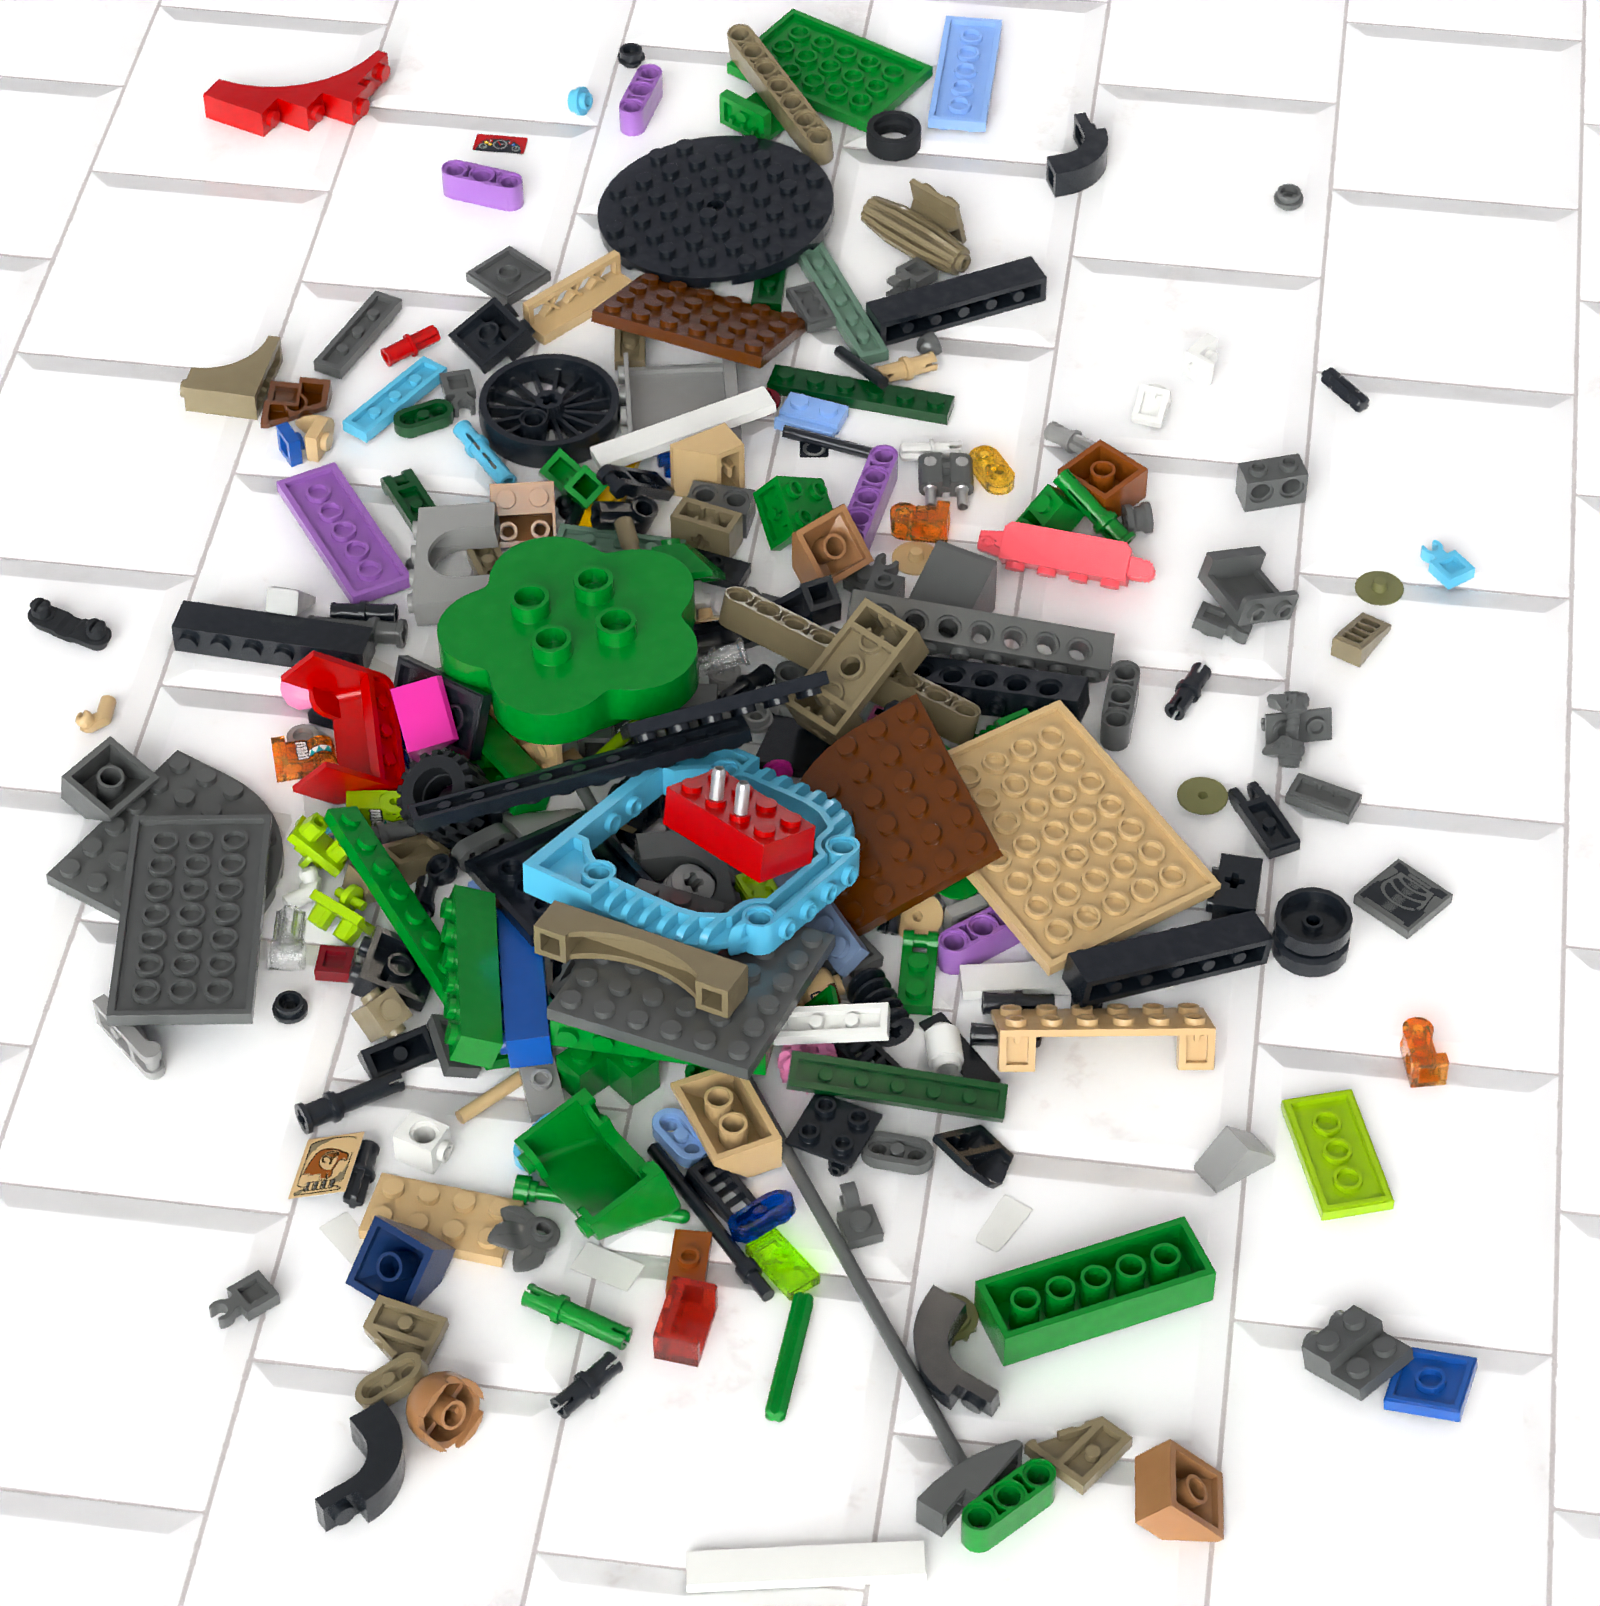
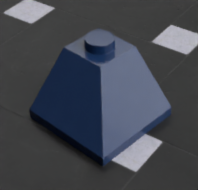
[345,1215,456,1307]

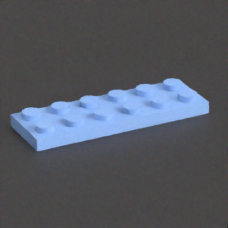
[928,16,1002,132]

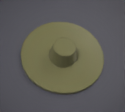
[1355,571,1404,606]
[1177,777,1228,815]

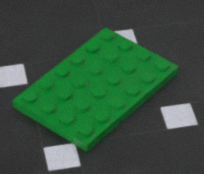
[727,8,933,132]

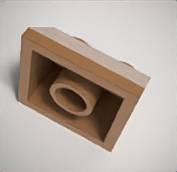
[1134,1439,1224,1542]

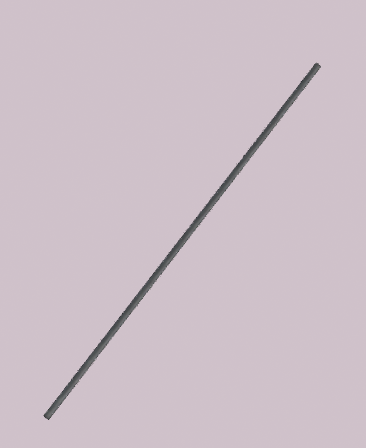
[563,759,968,1466]

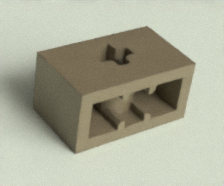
[670,496,743,558]

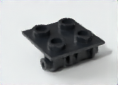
[785,1094,883,1177]

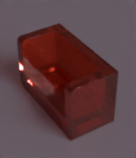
[653,1276,718,1367]

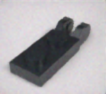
[1228,781,1301,859]

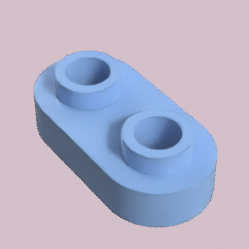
[652,1108,708,1168]

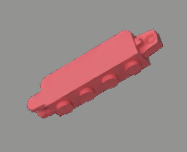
[977,521,1156,590]

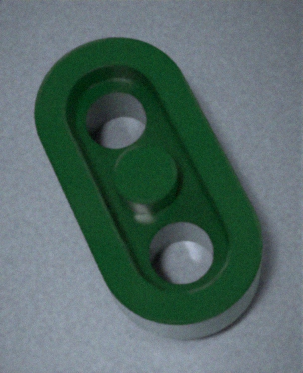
[393,399,454,439]

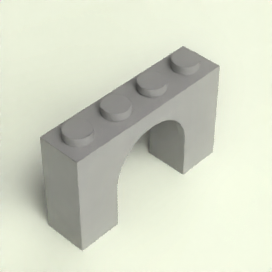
[407,502,500,626]

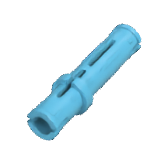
[453,420,517,484]

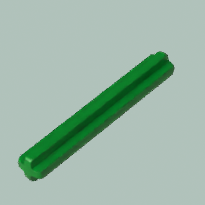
[765,1292,814,1423]

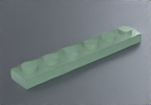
[797,242,889,365]

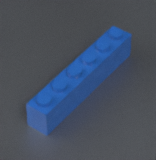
[496,907,553,1069]

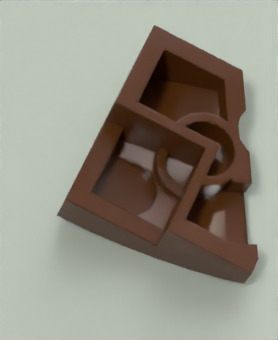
[260,377,332,429]

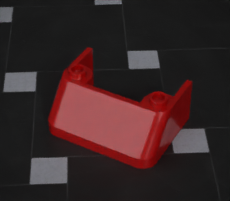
[281,650,405,805]

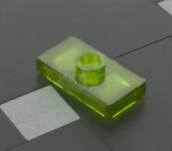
[745,1227,820,1301]

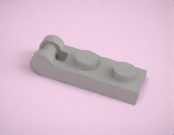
[92,994,165,1080]

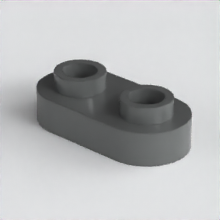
[861,1131,934,1175]

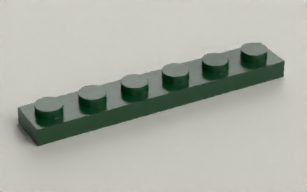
[767,364,955,425]
[786,1050,1008,1123]

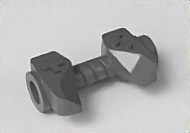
[1262,691,1310,768]

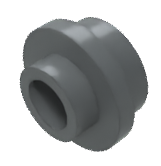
[1274,184,1304,211]

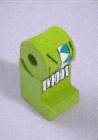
[346,790,403,827]

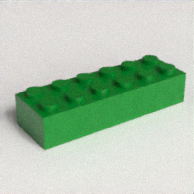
[974,1216,1216,1367]

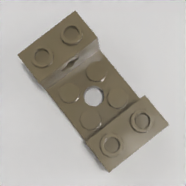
[784,597,929,745]

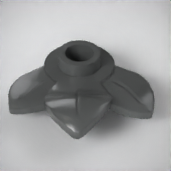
[487,1205,560,1272]

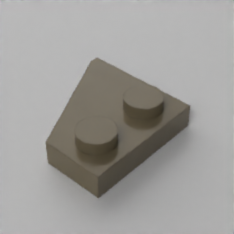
[363,1294,450,1367]
[1024,1416,1133,1495]

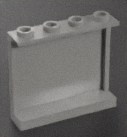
[618,353,742,457]

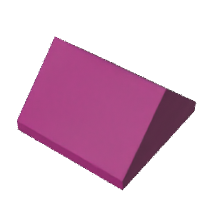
[390,676,459,762]

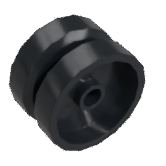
[1271,887,1353,978]

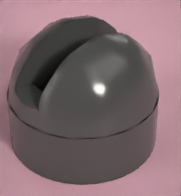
[916,331,942,356]

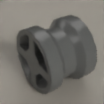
[1121,502,1154,534]

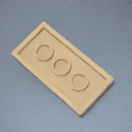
[358,1173,524,1268]

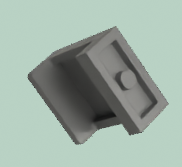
[1197,546,1299,626]

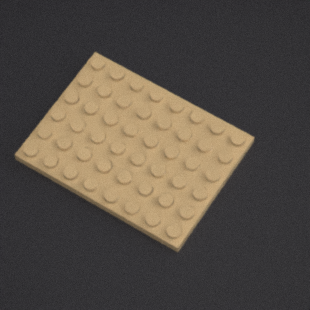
[948,700,1221,976]

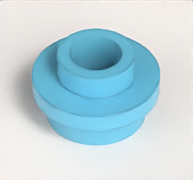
[568,86,593,116]

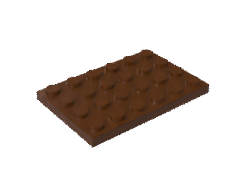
[591,273,806,369]

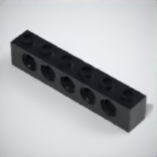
[914,656,1090,723]

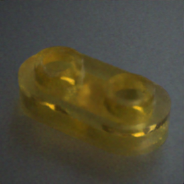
[969,445,1015,495]

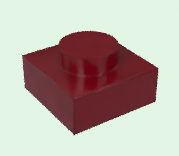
[314,945,356,983]

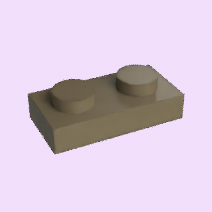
[614,328,646,371]

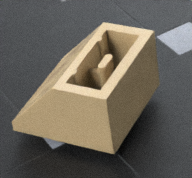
[670,423,745,497]

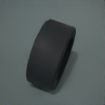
[866,110,921,161]

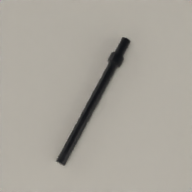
[647,1143,775,1302]

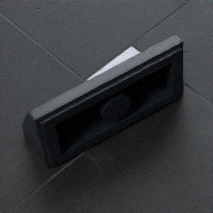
[357,1025,438,1080]

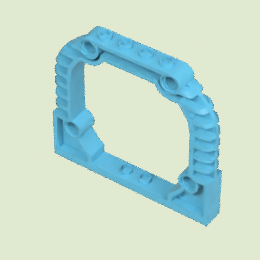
[523,748,860,956]

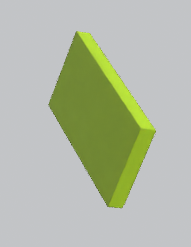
[1281,1089,1394,1221]

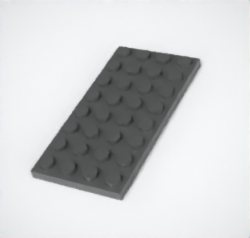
[106,814,273,1026]

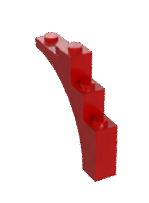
[203,50,390,137]

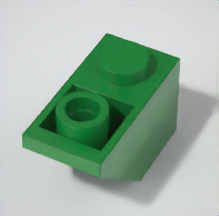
[1015,484,1085,532]

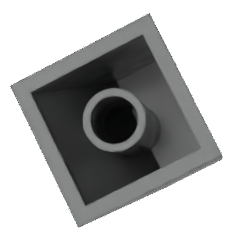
[908,540,997,639]

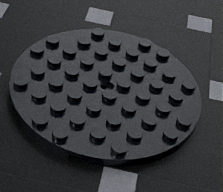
[597,135,835,288]

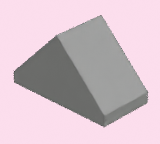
[1194,1126,1275,1193]

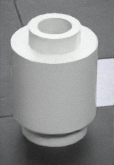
[924,1022,964,1076]

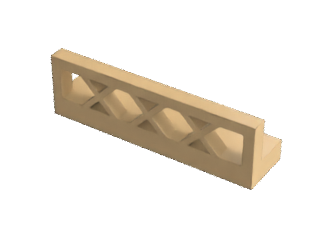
[523,250,632,345]

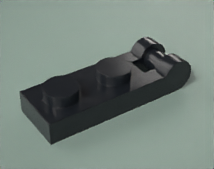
[596,464,675,501]

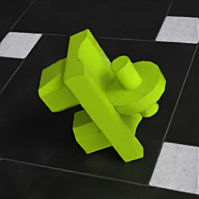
[287,812,348,878]
[307,884,376,947]

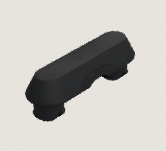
[27,597,112,651]

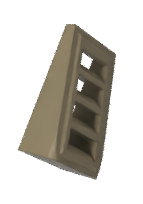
[1331,612,1391,668]

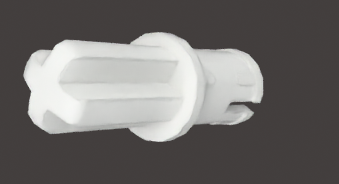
[899,439,963,462]

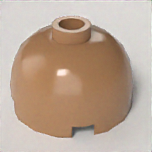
[405,1371,484,1452]

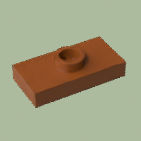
[665,1229,712,1300]

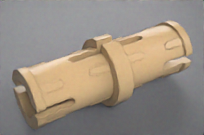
[874,351,938,383]

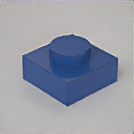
[276,422,305,467]

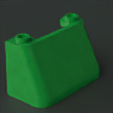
[514,1087,681,1241]

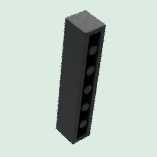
[866,256,1047,346]
[171,600,376,668]
[1062,910,1274,1008]

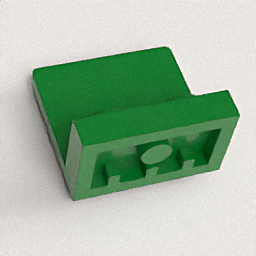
[719,89,785,140]
[753,476,833,551]

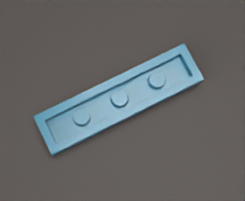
[342,356,447,443]

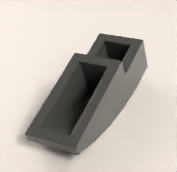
[916,1439,1023,1538]

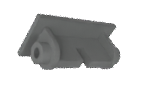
[1261,707,1332,745]

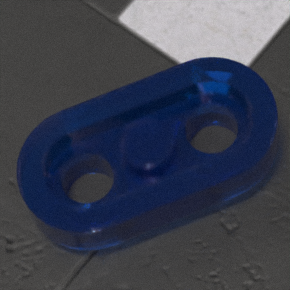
[727,1190,796,1244]

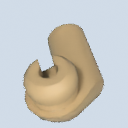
[75,695,117,733]

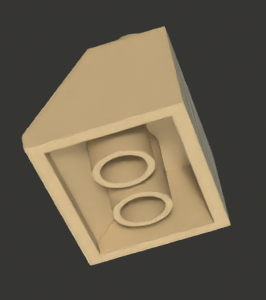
[670,1069,782,1178]

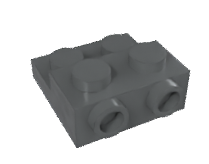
[1301,1305,1414,1401]

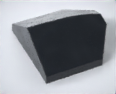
[932,1124,1014,1189]

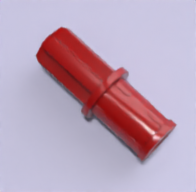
[380,325,441,367]

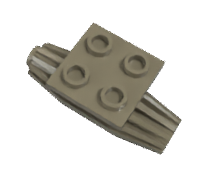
[861,178,971,275]

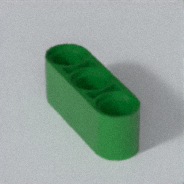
[961,1458,1056,1553]

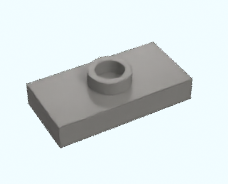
[518,1055,565,1122]

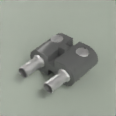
[918,452,974,510]

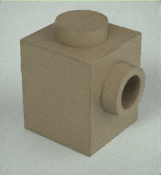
[351,986,413,1043]

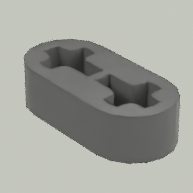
[451,823,515,872]

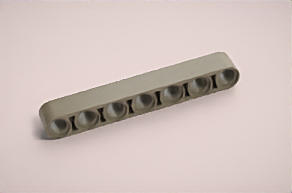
[727,24,834,166]

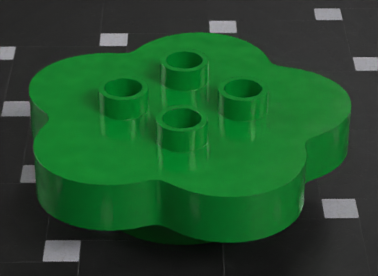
[437,536,700,745]

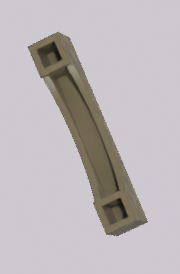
[533,900,748,1019]

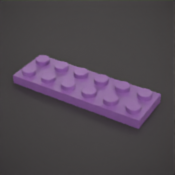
[276,462,410,604]

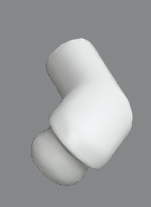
[282,866,322,912]

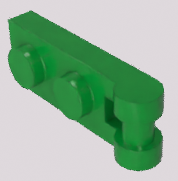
[897,929,939,1016]

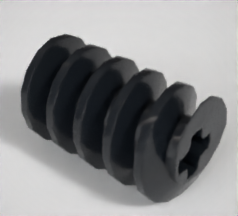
[846,967,914,1047]

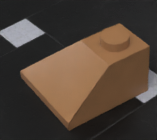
[792,503,874,584]

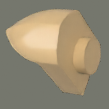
[295,415,335,463]

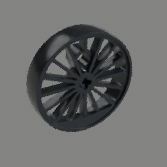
[478,354,621,469]

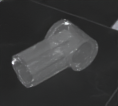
[267,905,307,971]

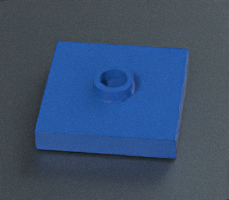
[1383,1347,1478,1422]

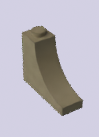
[180,335,283,420]

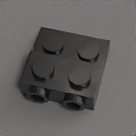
[448,296,536,374]
[347,925,431,1012]

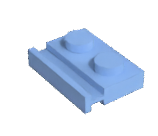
[774,392,849,437]

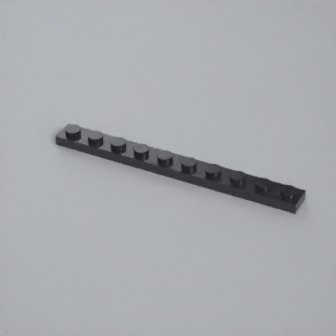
[407,715,752,833]

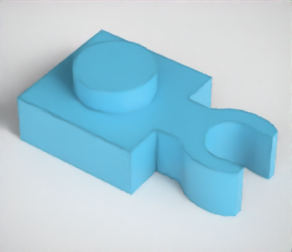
[1420,540,1475,590]

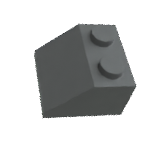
[61,736,160,822]

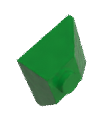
[651,538,726,582]

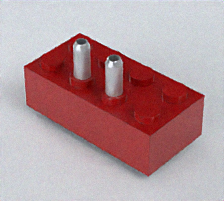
[663,766,816,883]

